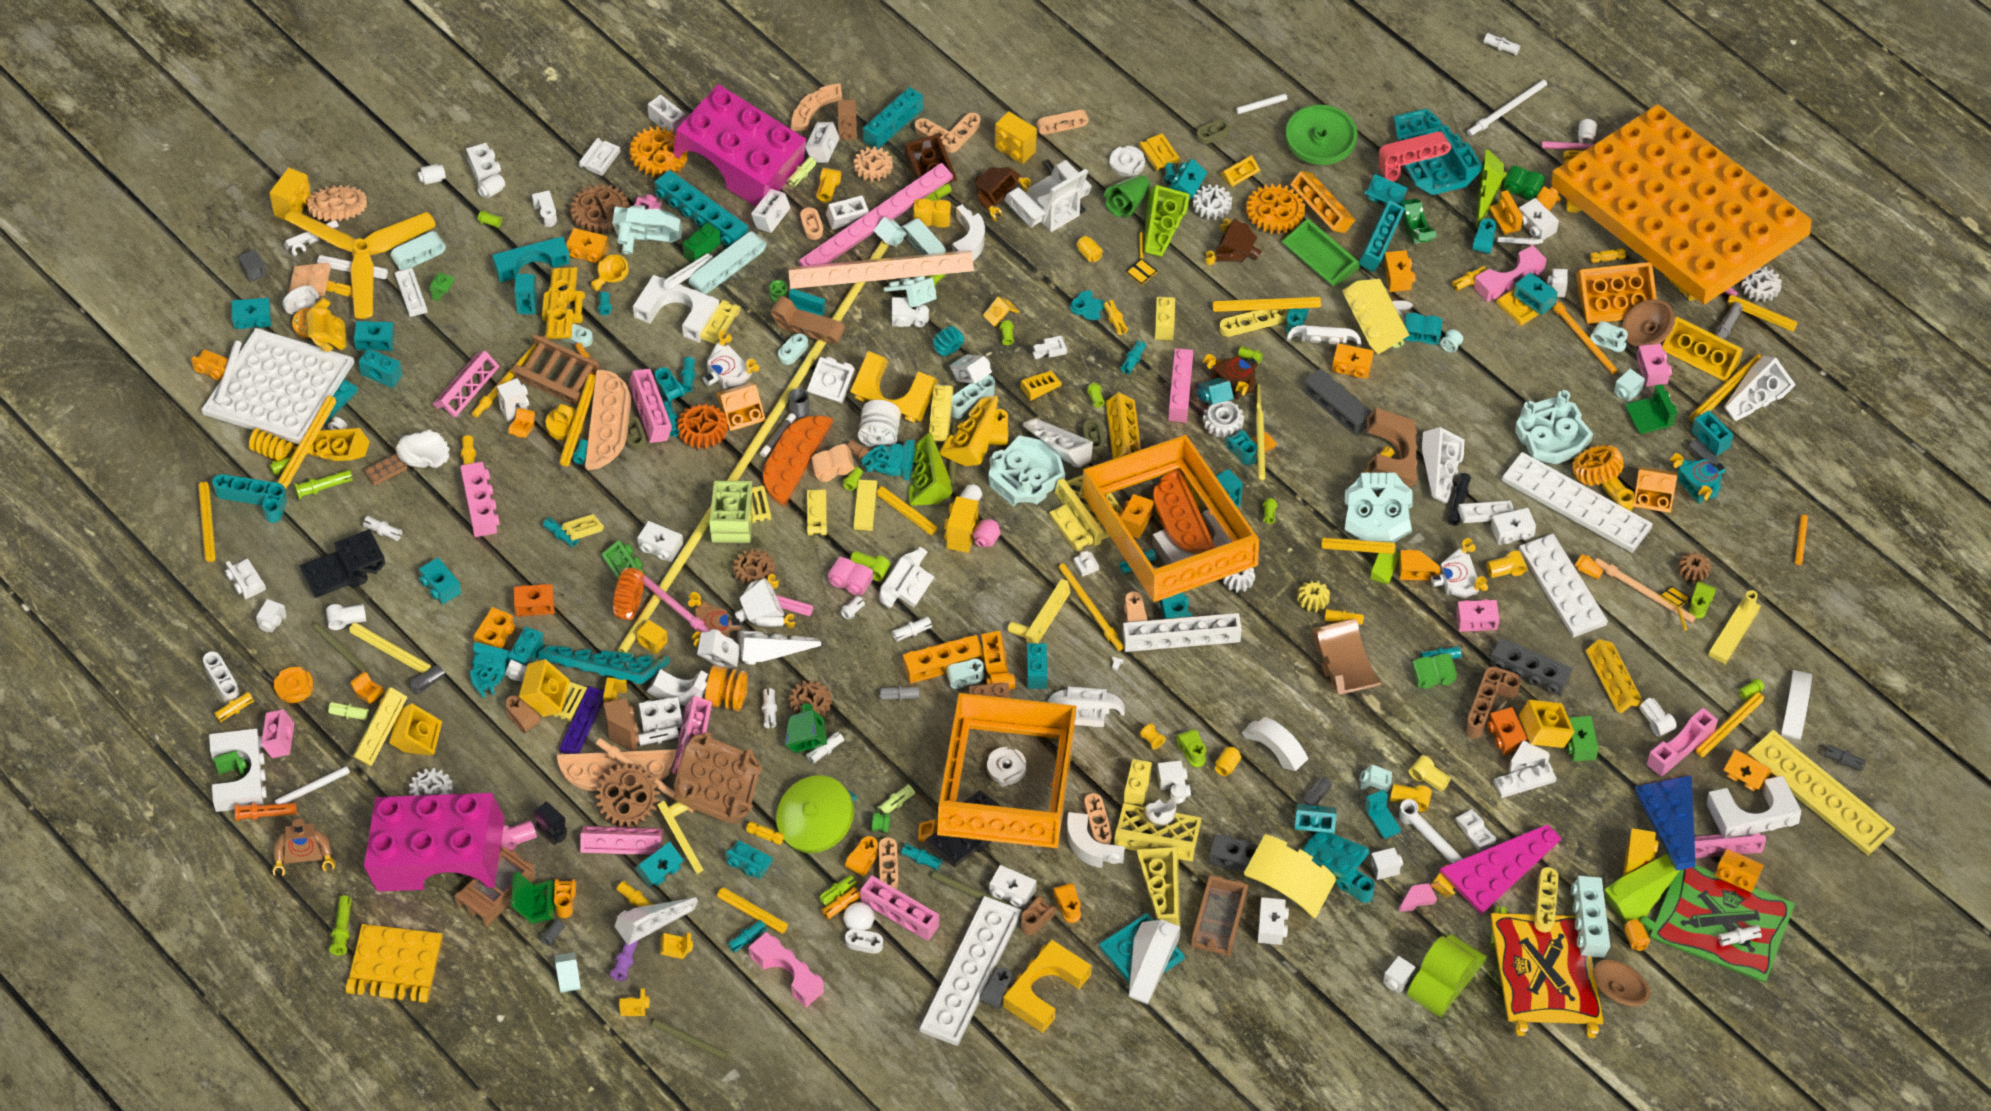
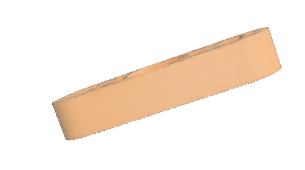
[1037,110,1089,134]
[1084,793,1112,845]
[879,837,898,890]

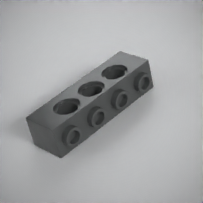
[1490,637,1573,696]
[1209,834,1259,873]

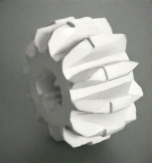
[1223,568,1255,592]

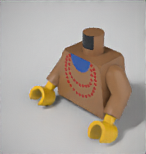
[688,592,740,647]
[272,819,336,876]

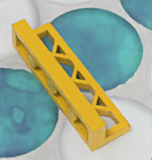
[1106,392,1141,459]
[1585,639,1644,713]

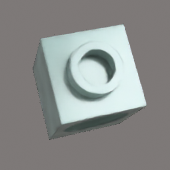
[873,216,907,247]
[1614,369,1645,403]

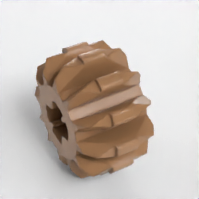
[1678,551,1711,584]

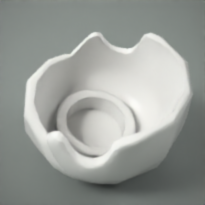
[1145,799,1176,825]
[843,902,875,931]

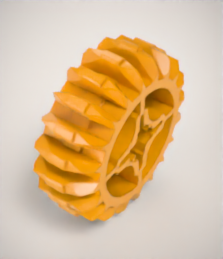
[1572,444,1624,486]

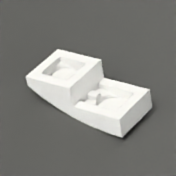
[1456,809,1496,852]

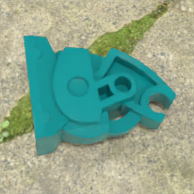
[861,440,915,481]
[470,642,511,698]

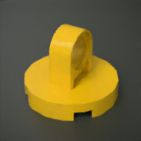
[545,404,583,441]

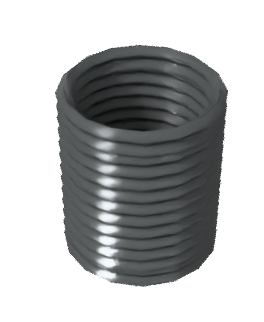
[789,388,810,418]

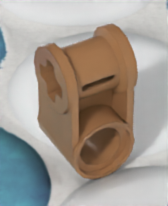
[505,695,541,734]
[1021,896,1057,935]

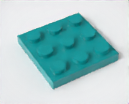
[1099,913,1185,984]

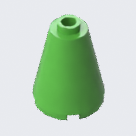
[1104,175,1151,218]

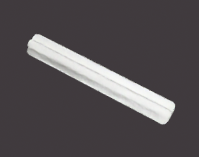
[663,253,713,290]
[317,255,388,279]

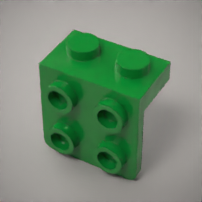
[1626,384,1678,434]
[510,871,554,924]

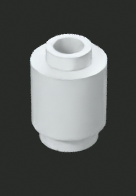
[1578,119,1597,144]
[418,164,446,185]
[478,174,505,199]
[960,484,983,501]

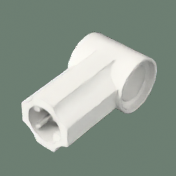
[326,604,366,630]
[1639,698,1676,737]

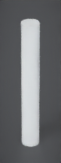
[1236,93,1287,114]

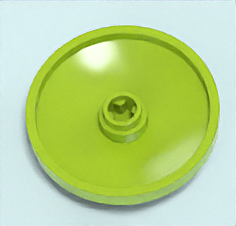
[776,775,854,853]

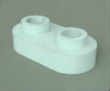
[561,323,593,347]
[778,334,808,365]

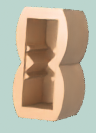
[811,444,855,482]

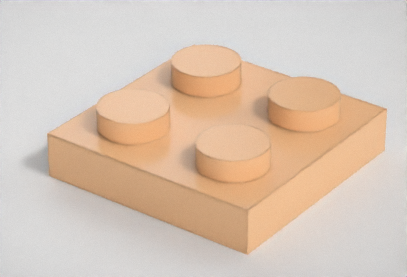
[288,263,331,296]

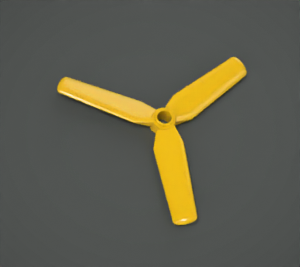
[284,210,436,319]

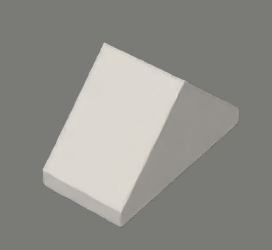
[1509,740,1550,774]

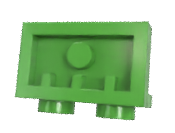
[602,540,645,580]

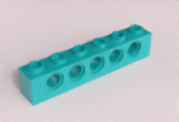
[654,170,749,247]

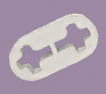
[845,929,883,954]

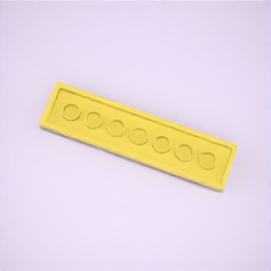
[1747,730,1895,856]

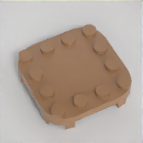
[674,732,762,824]

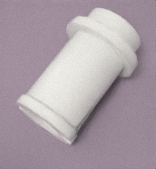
[841,596,865,619]

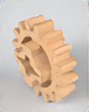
[854,146,893,182]

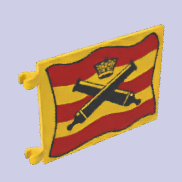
[1490,913,1603,1038]

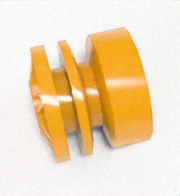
[705,665,748,712]

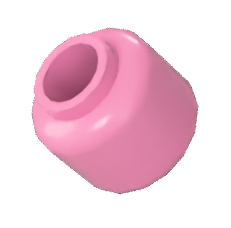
[972,519,1001,548]

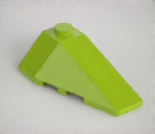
[1476,150,1507,229]
[1144,185,1190,257]
[908,433,952,506]
[1605,854,1680,923]

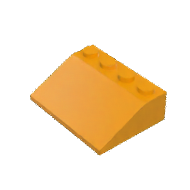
[1575,262,1657,324]

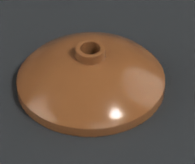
[1622,299,1675,348]
[1593,960,1650,1007]

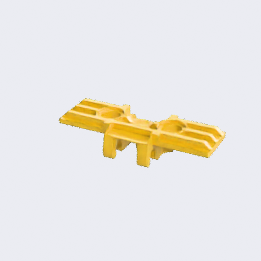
[542,267,585,339]

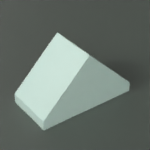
[554,952,581,993]

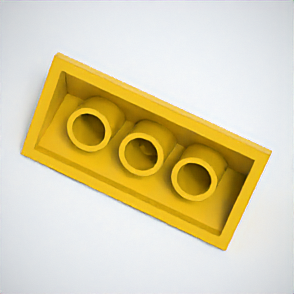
[1662,316,1743,382]

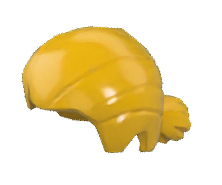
[591,254,629,291]

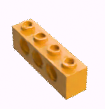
[1290,171,1356,233]
[903,635,984,684]

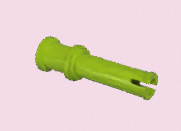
[293,469,353,500]
[329,895,352,956]

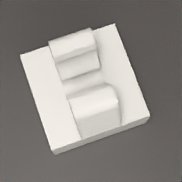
[1073,551,1099,577]

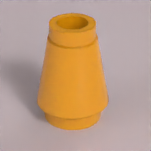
[1574,554,1604,580]

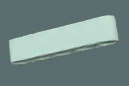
[688,231,766,295]

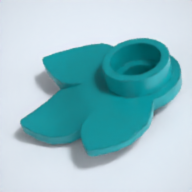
[1070,290,1105,320]

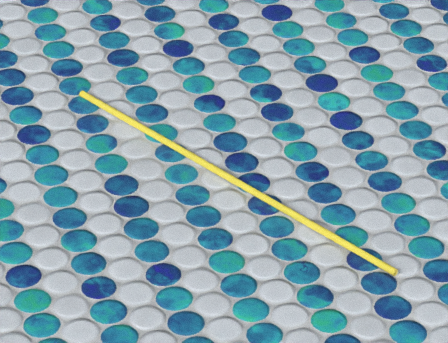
[618,240,889,653]

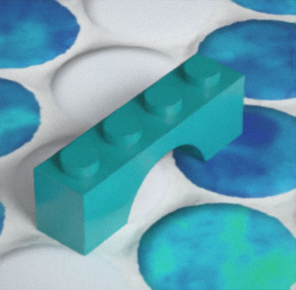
[492,236,570,282]

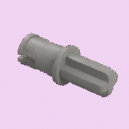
[880,685,919,701]

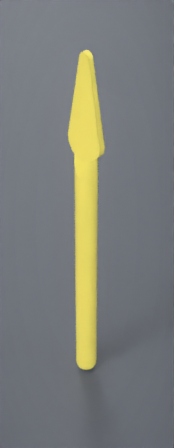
[1256,384,1265,481]

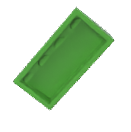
[1282,218,1360,286]

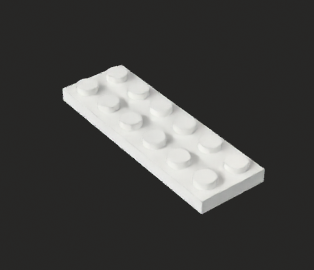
[1519,534,1608,638]

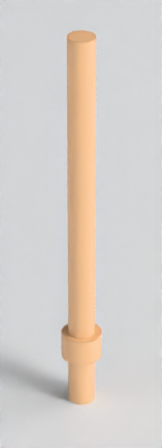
[1595,558,1696,623]
[596,738,695,813]

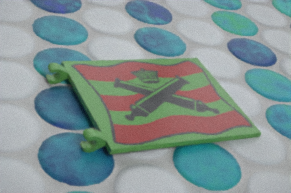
[1640,865,1795,983]

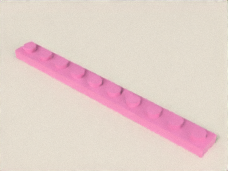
[799,163,953,266]

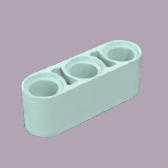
[901,218,946,255]
[390,231,446,270]
[951,375,995,419]

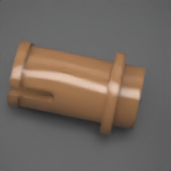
[847,440,870,461]

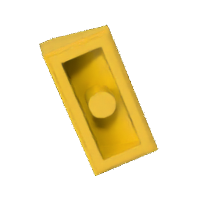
[1220,155,1261,187]

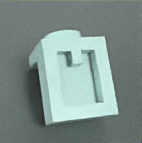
[1359,764,1392,792]

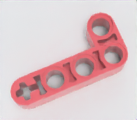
[1379,132,1451,182]

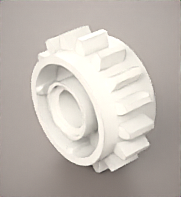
[1203,401,1244,438]

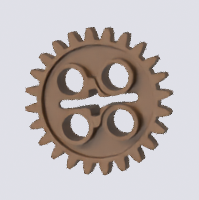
[570,183,629,234]
[595,763,661,827]

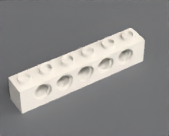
[1122,613,1242,652]

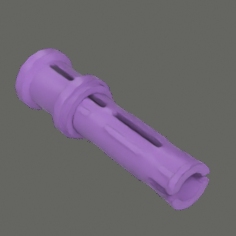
[610,940,639,982]

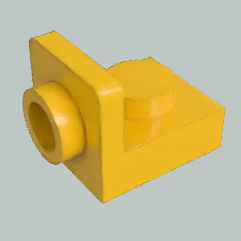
[603,678,627,703]
[619,988,650,1016]

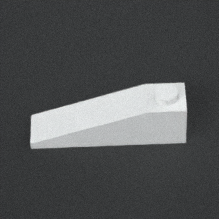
[1724,356,1795,421]
[1023,418,1093,468]
[1422,427,1465,504]
[737,630,821,664]
[615,897,698,945]
[1129,920,1180,1004]

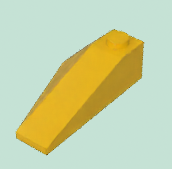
[939,395,998,467]
[291,428,370,461]

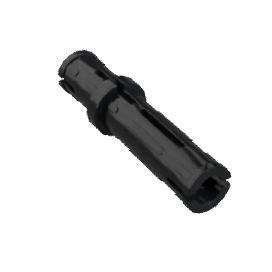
[1447,473,1471,526]

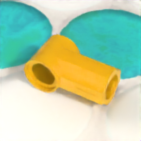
[816,167,841,203]
[1602,477,1634,511]
[1486,551,1528,578]
[1390,784,1432,812]

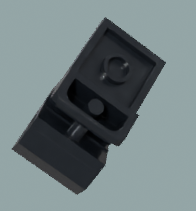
[300,529,386,598]
[924,790,1002,868]

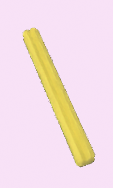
[349,623,431,674]

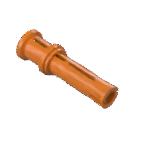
[235,802,297,822]

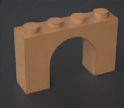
[1367,408,1418,488]

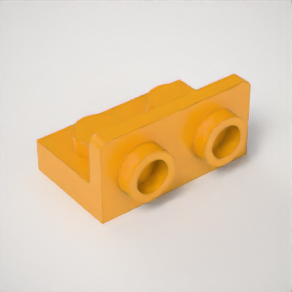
[1489,190,1523,235]
[191,349,229,380]

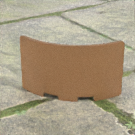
[1312,619,1382,695]

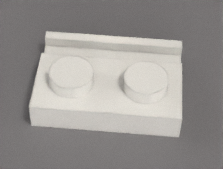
[579,138,620,176]

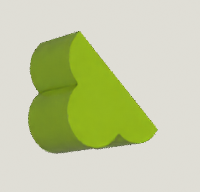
[1407,934,1487,1018]

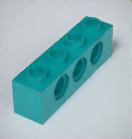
[863,87,923,150]
[1359,200,1405,272]

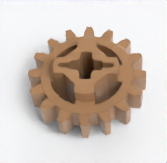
[733,548,775,586]
[789,680,832,716]

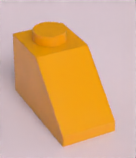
[1399,549,1440,580]

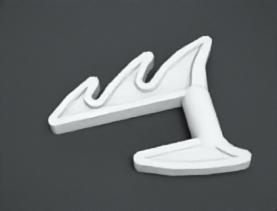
[1497,237,1543,245]

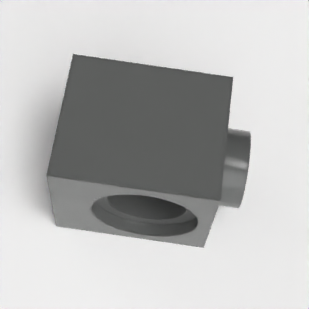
[238,249,267,282]

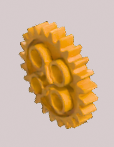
[629,126,688,178]
[1246,183,1305,234]

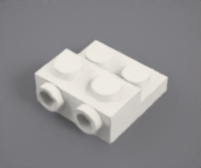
[807,357,857,404]

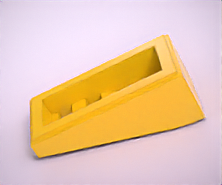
[1020,371,1062,401]

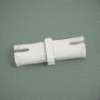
[1484,33,1520,55]
[363,516,402,541]
[892,617,932,642]
[762,688,777,728]
[638,726,679,746]
[806,731,844,764]
[1718,925,1762,947]

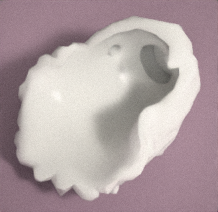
[396,430,450,468]

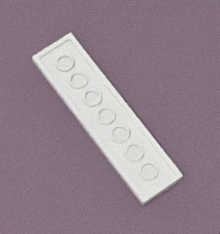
[920,896,1022,1046]

